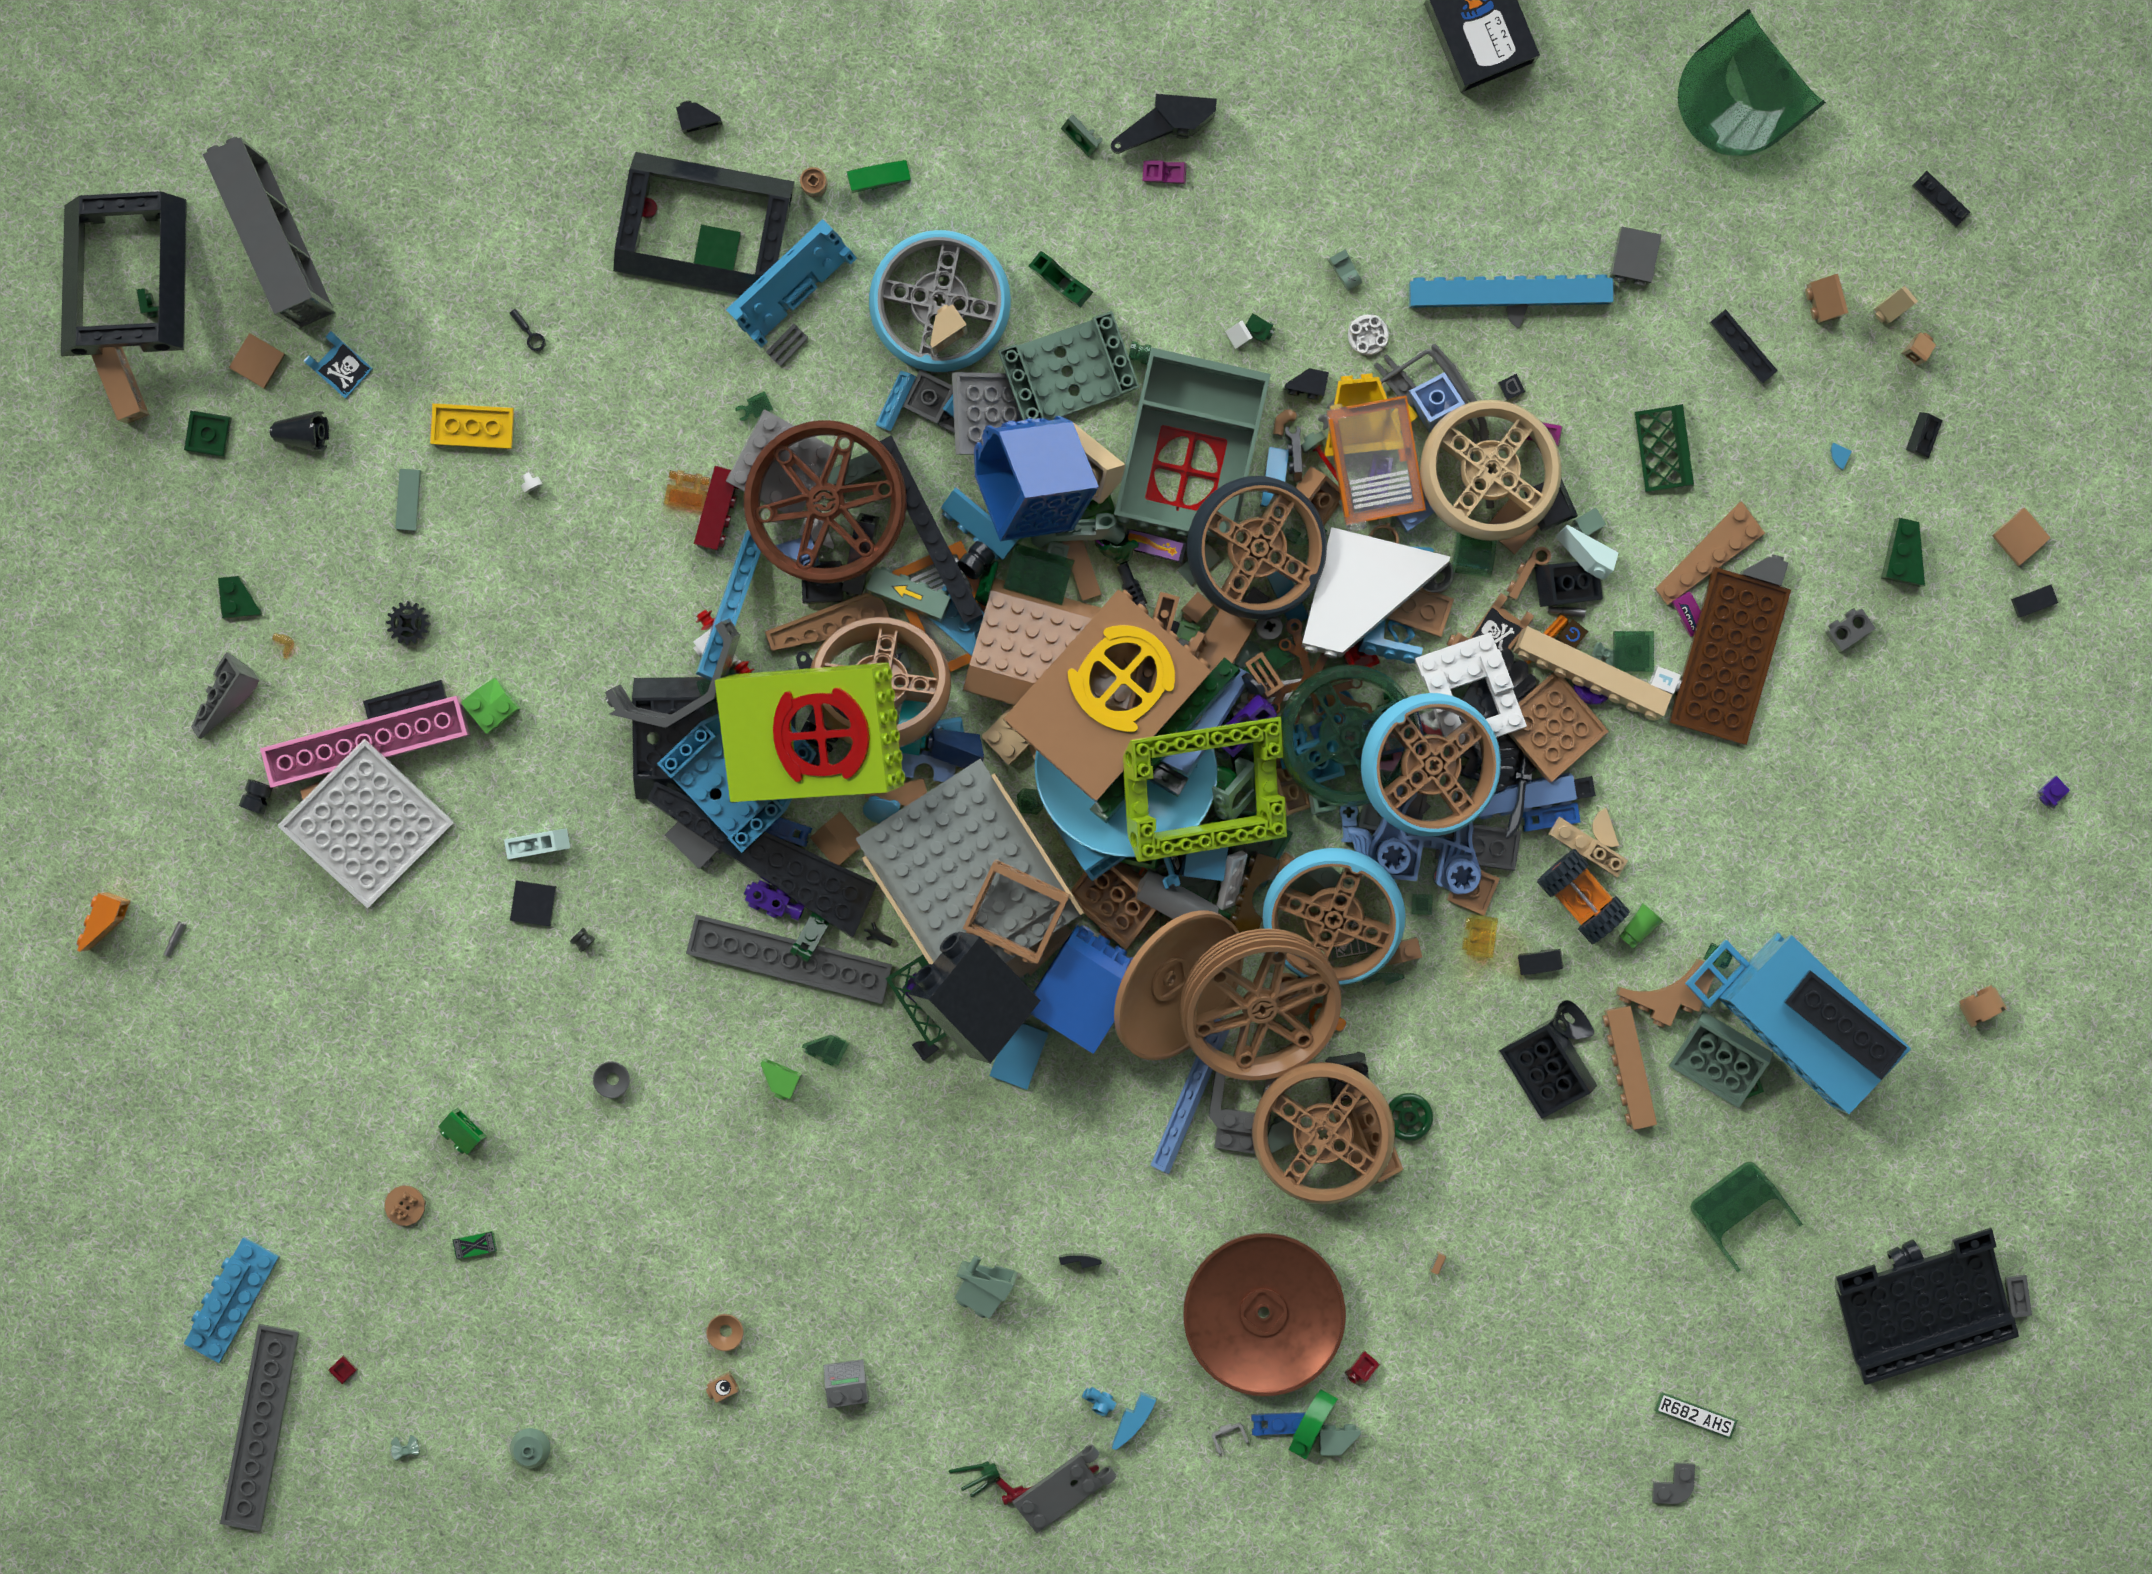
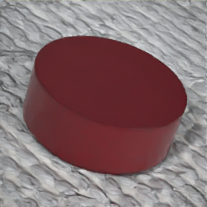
[642,197,658,219]

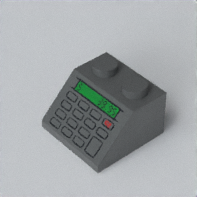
[823,1359,869,1408]

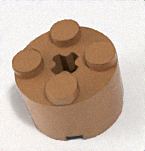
[1959,985,2007,1027]

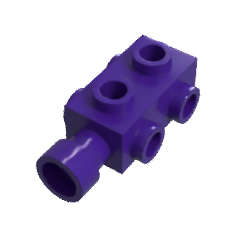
[744,880,805,921]

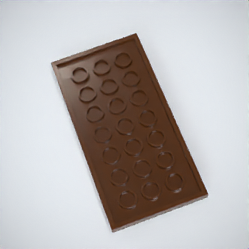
[1668,567,1791,745]

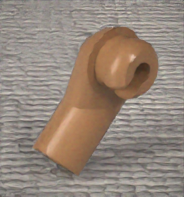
[1273,409,1297,436]

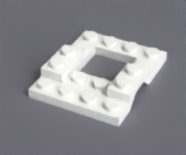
[1415,632,1527,752]

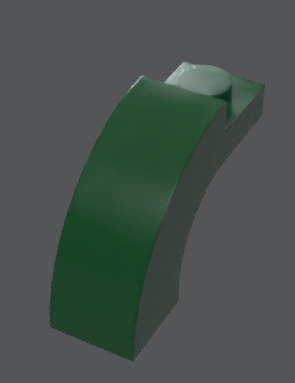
[1028,251,1093,308]

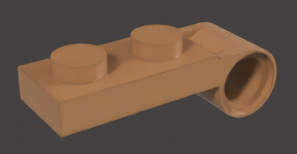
[1506,547,1551,600]

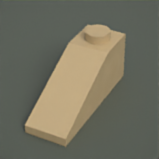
[1874,286,1918,325]

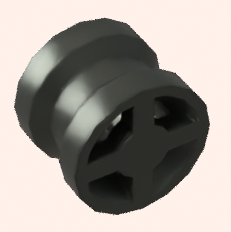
[570,927,595,953]

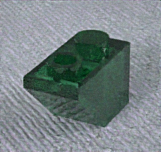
[802,1034,850,1066]

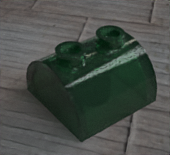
[1451,532,1497,578]

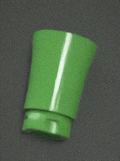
[1620,903,1664,949]

